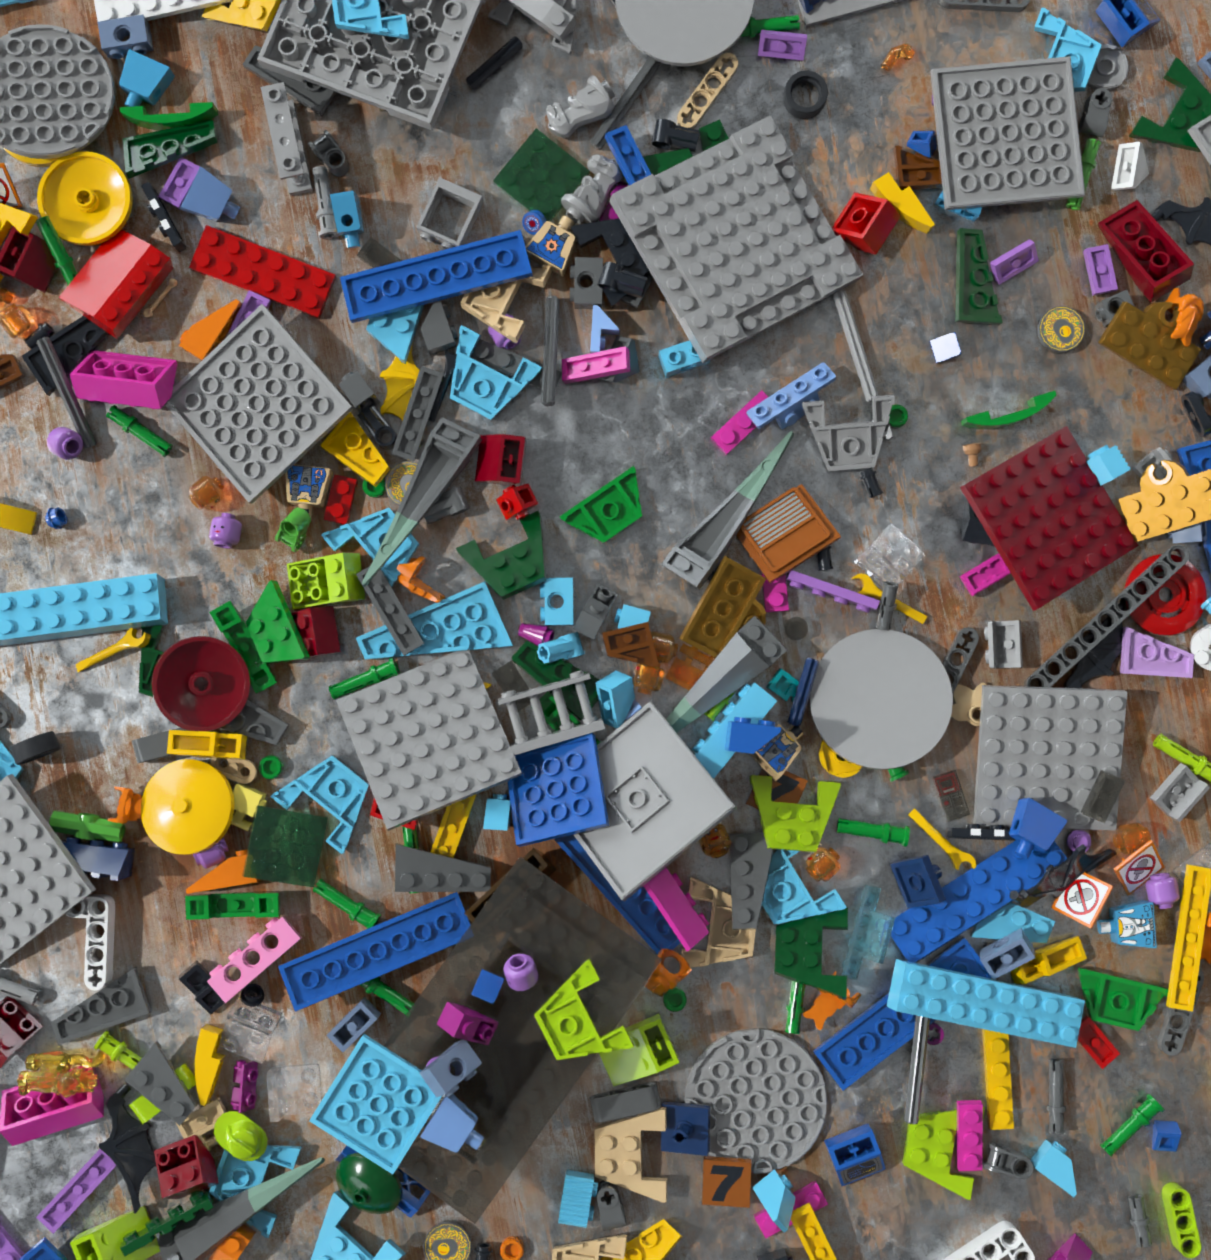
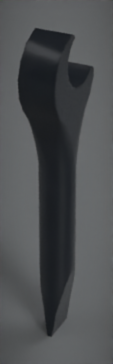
[429,349,457,422]

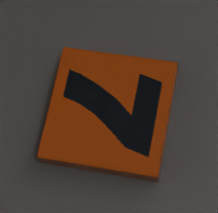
[745,768,808,809]
[702,1156,751,1208]

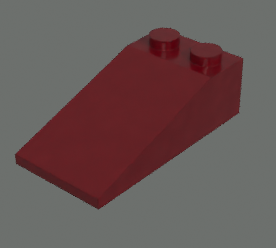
[1098,200,1194,302]

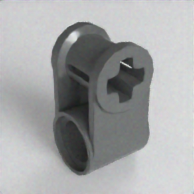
[1078,88,1112,137]
[308,130,349,177]
[984,1142,1034,1179]
[597,1180,627,1231]

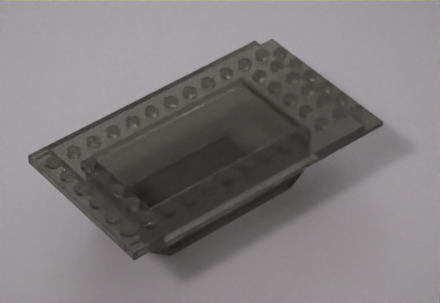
[384,856,662,1224]

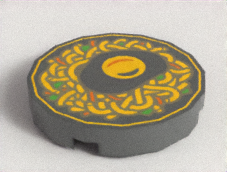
[1037,306,1085,353]
[424,1221,472,1260]

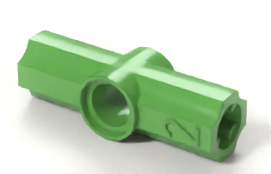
[49,811,126,842]

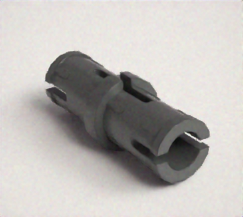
[876,581,899,630]
[1127,1195,1152,1248]

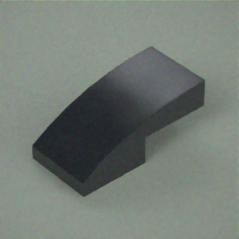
[179,960,225,1015]

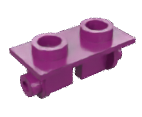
[231,1060,258,1113]

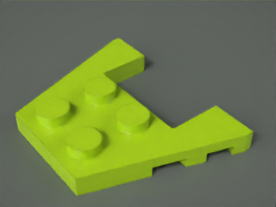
[749,775,841,852]
[534,959,634,1060]
[902,1106,985,1200]

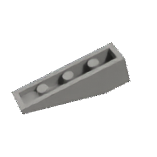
[506,0,576,43]

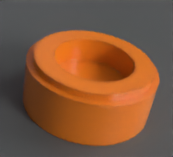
[500,1236,524,1260]

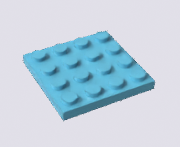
[309,1034,442,1174]

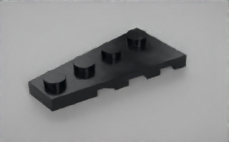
[22,316,108,396]

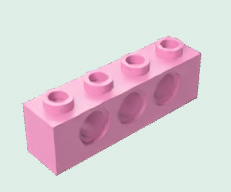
[207,916,302,1003]

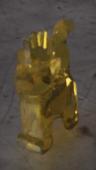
[17,1050,105,1098]

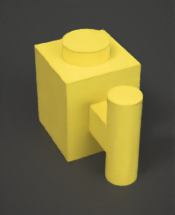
[231,783,267,832]

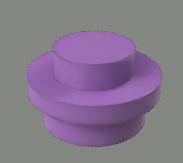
[1067,830,1091,852]

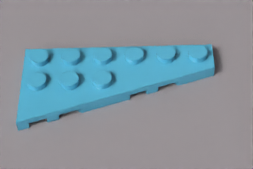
[356,582,513,660]

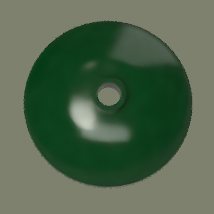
[336,1153,403,1214]

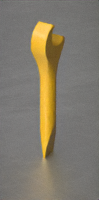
[852,573,927,624]
[75,628,151,673]
[908,808,976,870]

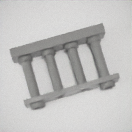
[261,82,313,196]
[498,670,605,755]

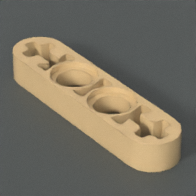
[677,53,738,129]

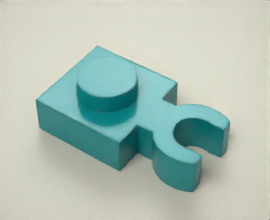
[766,668,799,703]

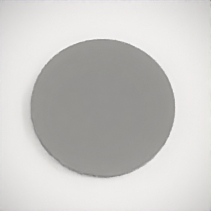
[615,0,754,66]
[0,24,115,159]
[809,629,953,770]
[685,1028,827,1174]

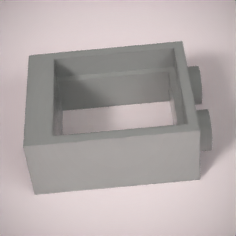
[416,177,484,249]

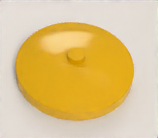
[37,151,133,246]
[141,759,234,855]

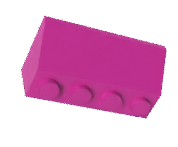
[70,350,177,409]
[644,864,709,951]
[0,1062,104,1146]

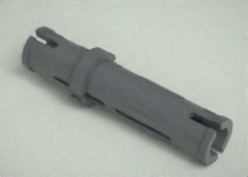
[1047,1059,1066,1134]

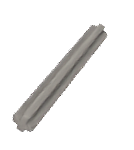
[833,290,879,402]

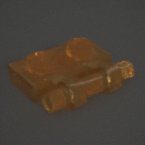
[665,643,715,690]

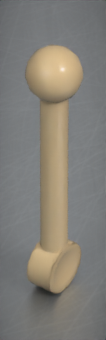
[143,278,178,318]

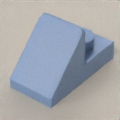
[590,305,620,353]

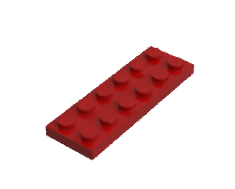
[189,225,336,319]

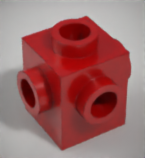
[496,483,538,520]

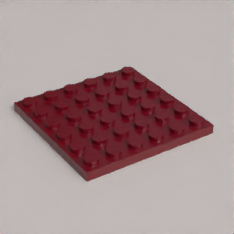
[960,426,1139,611]

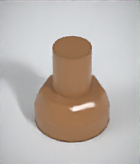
[963,443,982,466]

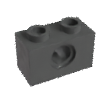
[570,257,603,309]
[338,371,380,413]

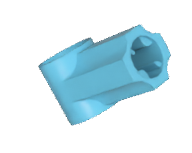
[537,632,584,664]

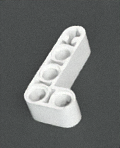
[66,894,115,991]
[943,1221,1035,1260]

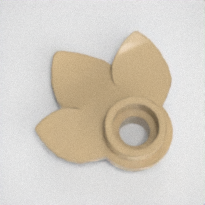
[951,682,986,726]

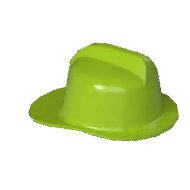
[214,1111,268,1161]

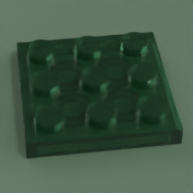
[493,128,590,222]
[242,805,328,888]

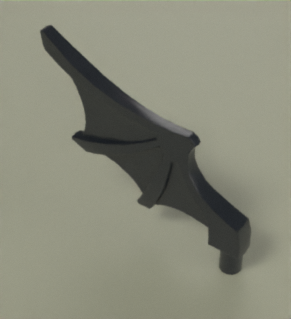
[1151,197,1211,246]
[1064,599,1126,688]
[1009,844,1117,908]
[99,1083,156,1214]

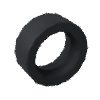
[783,70,828,119]
[10,731,60,765]

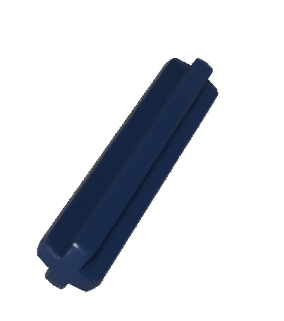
[787,658,819,727]

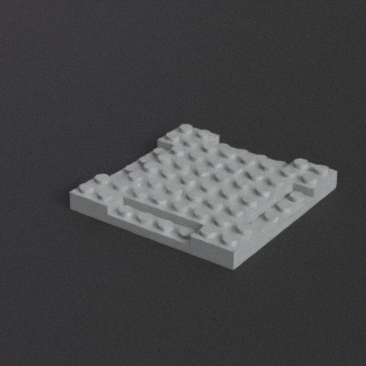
[257,0,486,131]
[609,115,863,363]

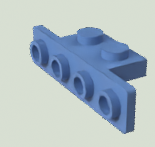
[746,362,836,430]

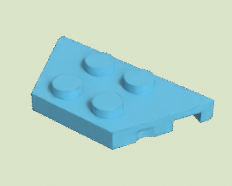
[366,305,424,364]

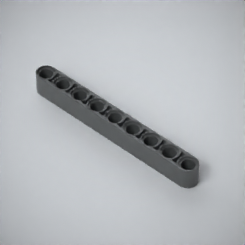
[1024,545,1189,687]

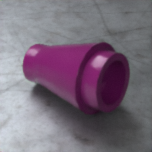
[518,623,555,646]

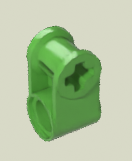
[275,507,311,553]

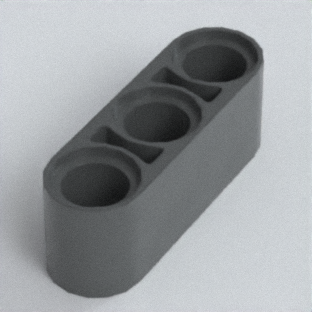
[132,727,190,764]
[589,1082,662,1123]

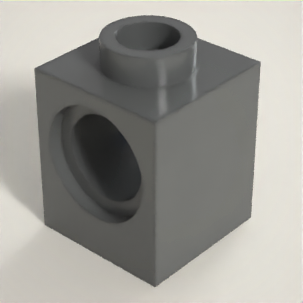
[1095,290,1135,327]

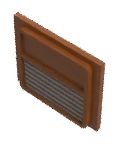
[736,484,841,584]

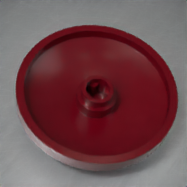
[152,636,250,731]

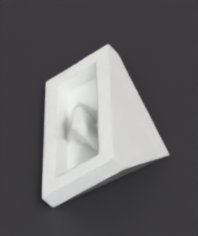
[1111,142,1149,191]

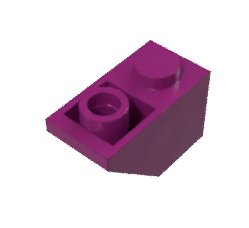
[437,1002,499,1045]

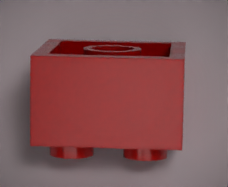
[832,192,901,255]

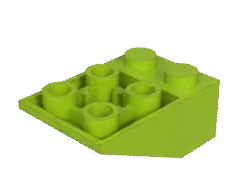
[287,553,365,610]
[599,1013,679,1087]
[70,1205,160,1260]

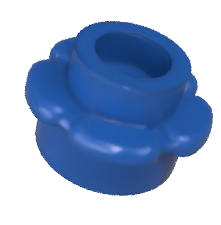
[45,507,67,529]

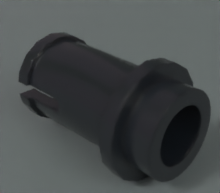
[24,322,55,349]
[859,467,883,499]
[817,546,833,571]
[474,1243,493,1260]

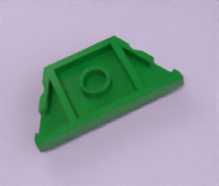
[559,466,642,543]
[246,580,310,664]
[1077,967,1168,1031]

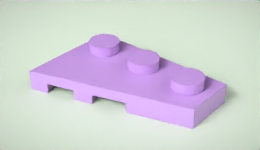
[1120,627,1194,678]

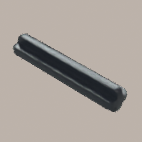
[466,36,523,90]

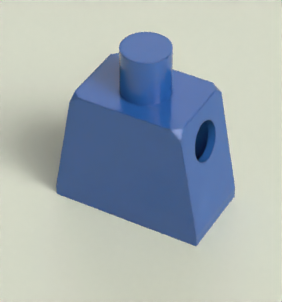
[1009,798,1068,859]

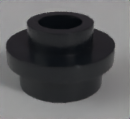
[240,984,265,1007]

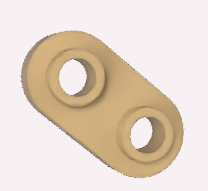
[210,758,258,784]

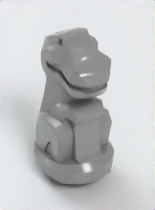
[546,75,615,139]
[561,154,622,224]

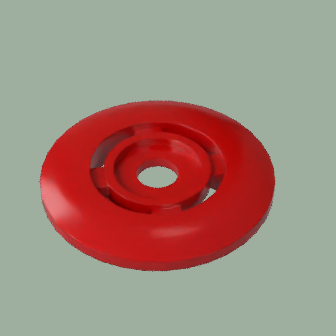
[1124,554,1207,635]

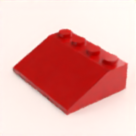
[58,229,174,339]

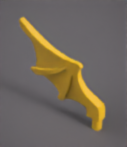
[380,342,420,447]

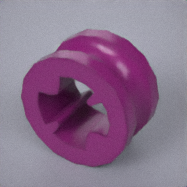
[927,1022,944,1045]

